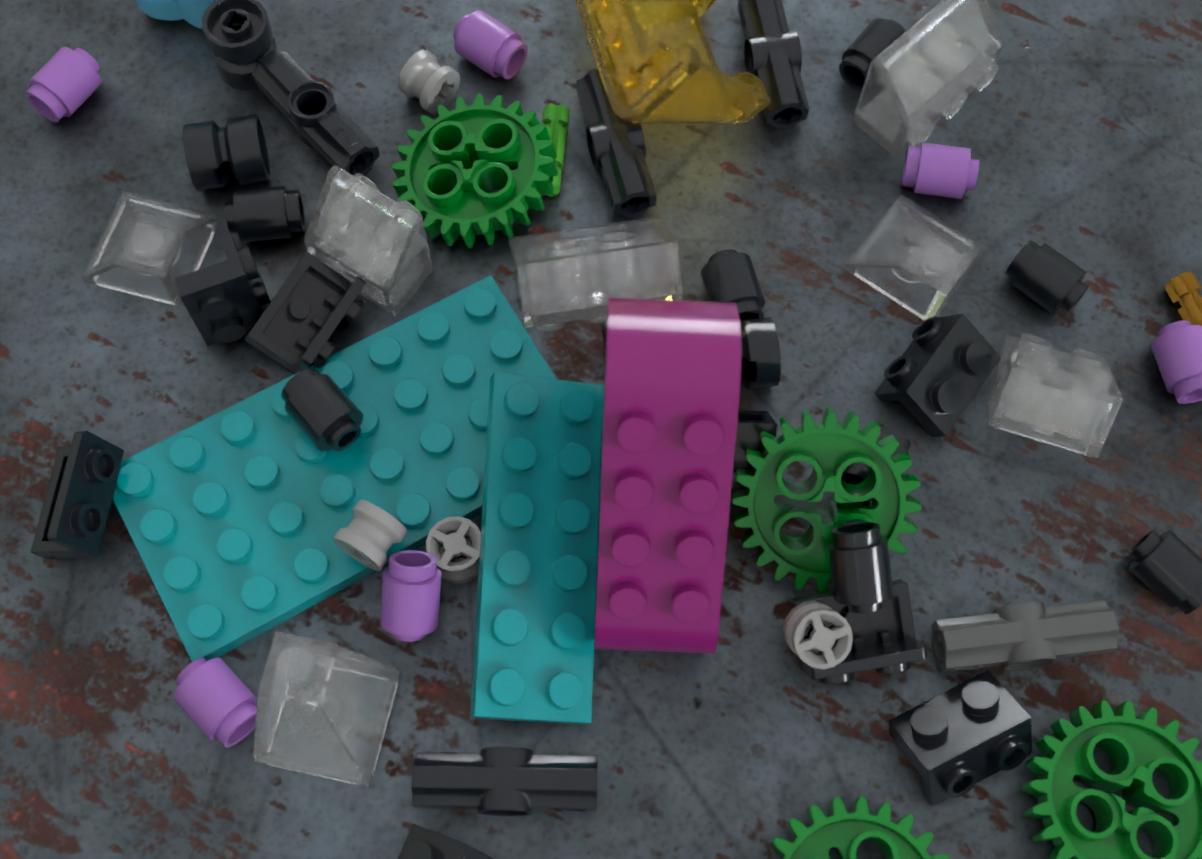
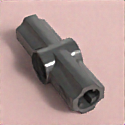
[931,600,1119,673]

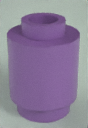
[453,10,528,79]
[25,47,102,122]
[901,142,979,199]
[1150,320,1202,404]
[380,550,442,642]
[173,657,263,748]

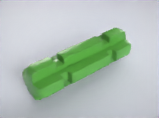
[540,103,570,197]

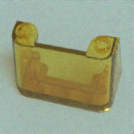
[575,0,771,124]

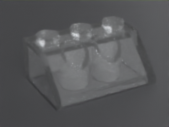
[852,0,1004,158]
[509,217,683,331]

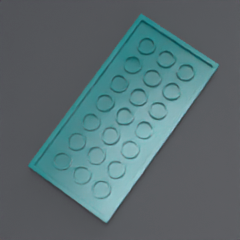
[112,275,557,662]

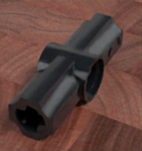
[737,0,809,130]
[251,50,380,180]
[576,67,657,218]
[411,747,597,816]

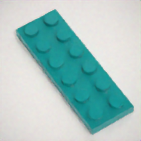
[470,372,603,725]

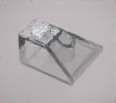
[82,191,220,307]
[844,194,987,321]
[253,631,401,788]

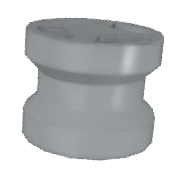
[398,50,460,114]
[332,500,407,571]
[426,516,481,584]
[783,601,853,669]

